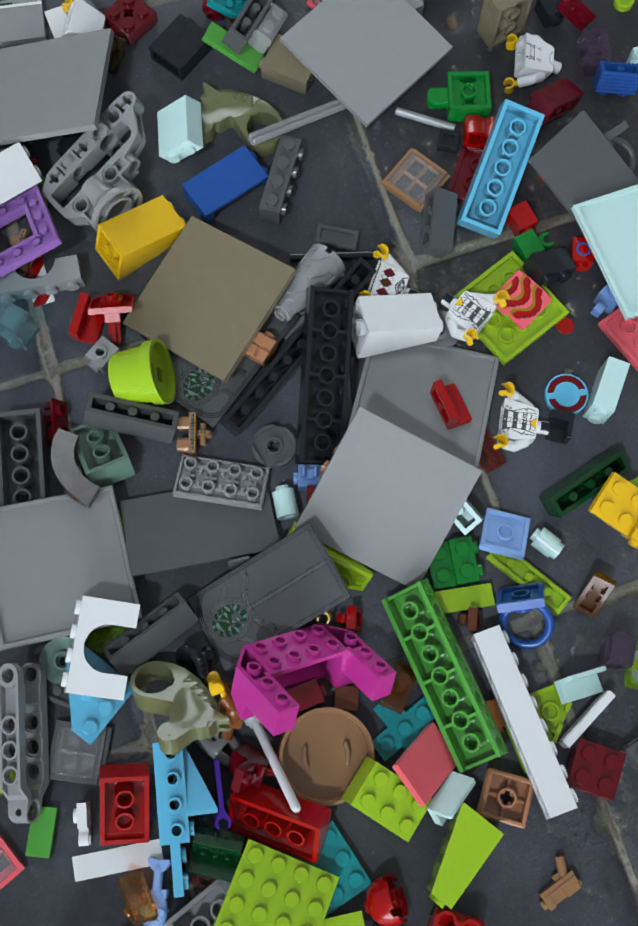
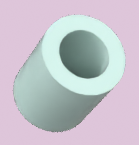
[272,485,299,520]

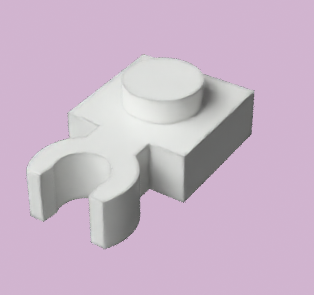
[73,802,91,846]

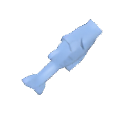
[139,857,171,926]

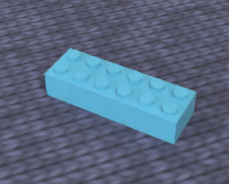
[456,99,545,239]

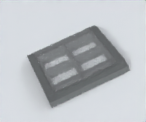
[49,720,113,786]

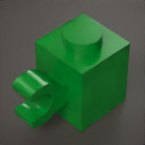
[510,229,555,263]

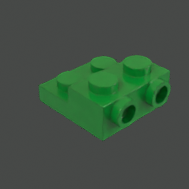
[429,536,483,591]

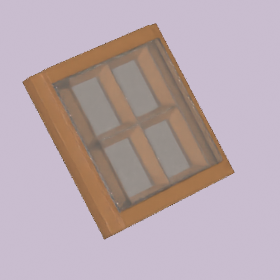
[381,148,451,213]

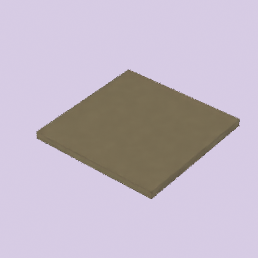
[122,216,297,383]

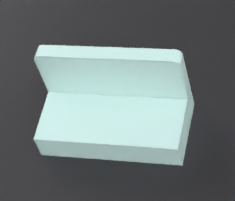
[554,666,607,705]
[427,771,476,826]

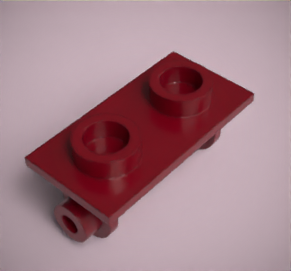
[556,0,597,31]
[44,398,69,446]

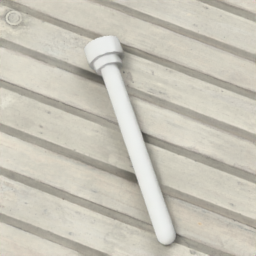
[244,716,301,813]

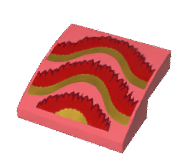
[495,270,552,330]

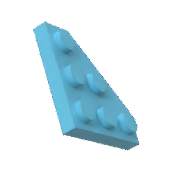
[66,645,132,745]

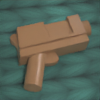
[538,855,582,911]

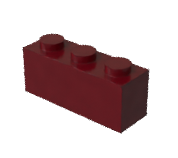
[527,77,585,124]

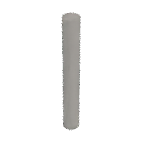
[395,107,456,131]

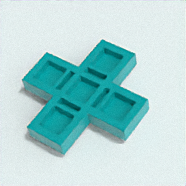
[372,697,435,762]

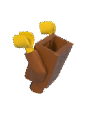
[206,671,243,741]

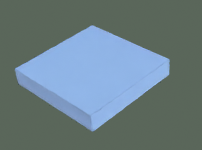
[478,507,531,561]

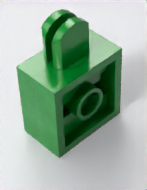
[426,71,492,122]

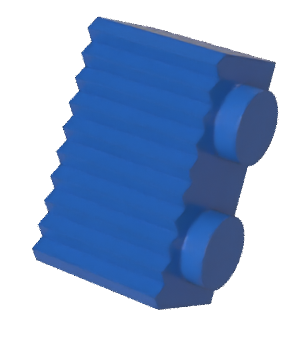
[592,60,638,97]

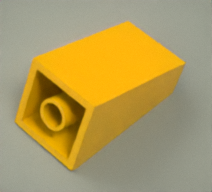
[95,195,186,281]

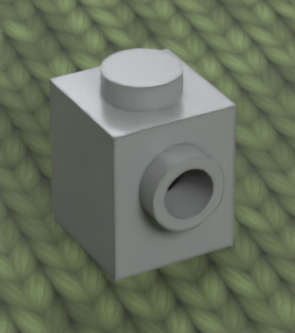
[85,336,120,375]

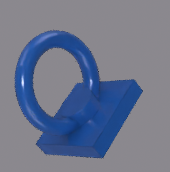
[496,582,555,649]

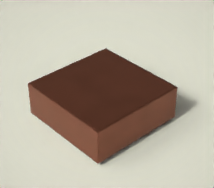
[334,686,359,711]

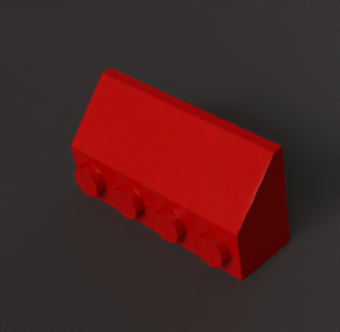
[228,784,331,864]

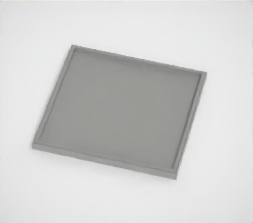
[280,0,453,128]
[0,28,114,146]
[348,344,500,468]
[294,406,482,587]
[0,485,142,651]

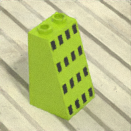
[426,802,504,909]

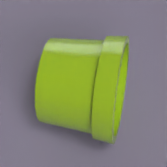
[108,338,176,405]

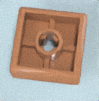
[476,768,534,829]

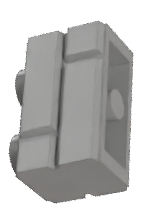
[247,3,288,54]

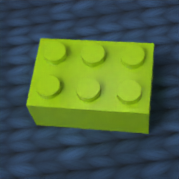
[341,756,432,842]

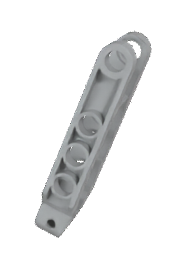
[0,662,49,824]

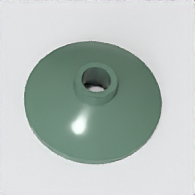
[39,637,73,684]

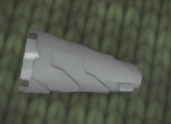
[274,243,346,321]

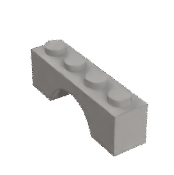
[0,254,85,304]

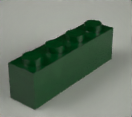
[539,450,632,518]

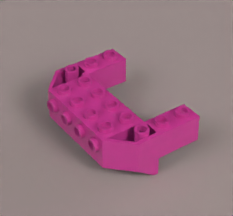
[231,623,396,736]

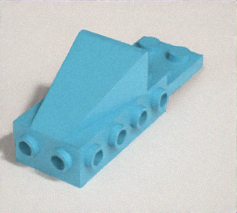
[152,742,218,898]

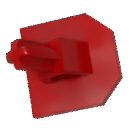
[88,292,135,345]

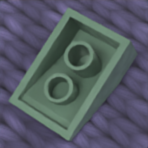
[69,424,136,487]

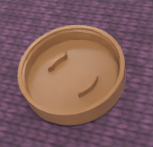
[278,706,375,806]

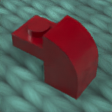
[227,743,268,793]

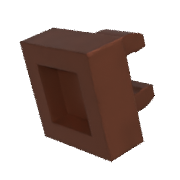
[457,607,482,634]

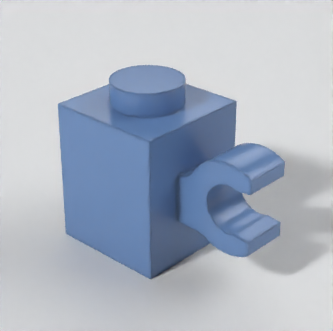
[591,284,618,318]
[293,464,323,492]

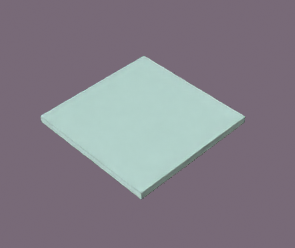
[571,184,638,321]

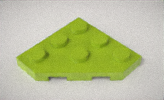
[505,684,572,774]

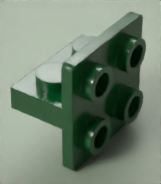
[188,825,245,882]

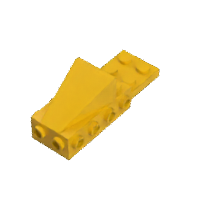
[587,472,638,549]

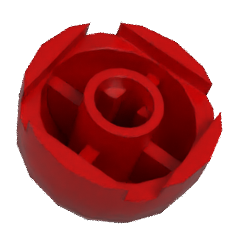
[364,873,409,926]

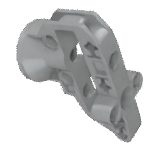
[42,91,146,232]

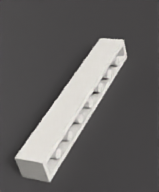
[471,625,578,820]

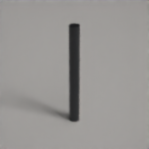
[290,251,374,262]

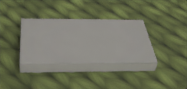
[173,454,270,511]

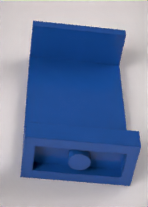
[182,145,269,224]

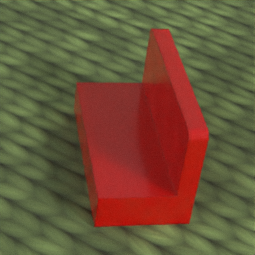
[68,292,105,345]
[430,380,472,430]

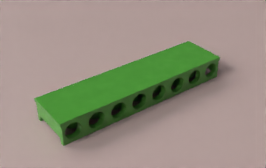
[381,578,509,773]

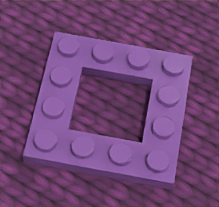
[0,184,62,278]

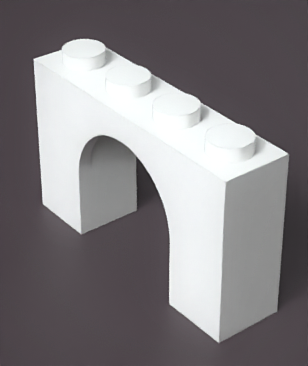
[61,596,140,701]

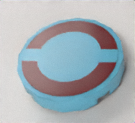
[544,374,588,415]

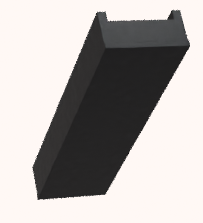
[295,285,354,465]

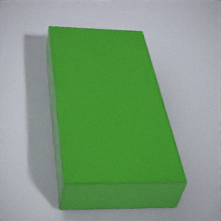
[25,806,59,858]

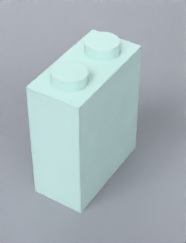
[157,95,203,164]
[582,356,630,424]

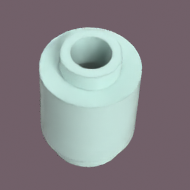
[529,527,565,559]

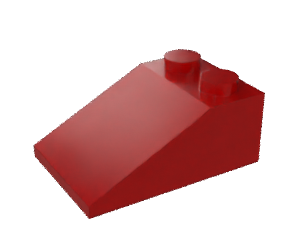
[100,762,149,846]

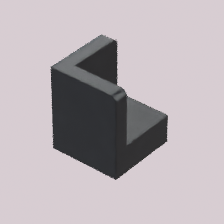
[545,409,575,444]

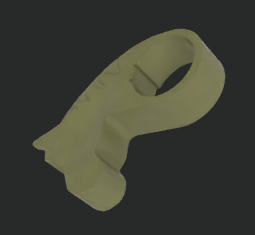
[199,83,284,157]
[130,661,231,755]

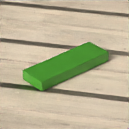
[202,21,264,74]

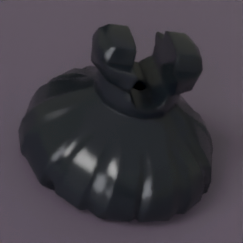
[176,645,218,683]

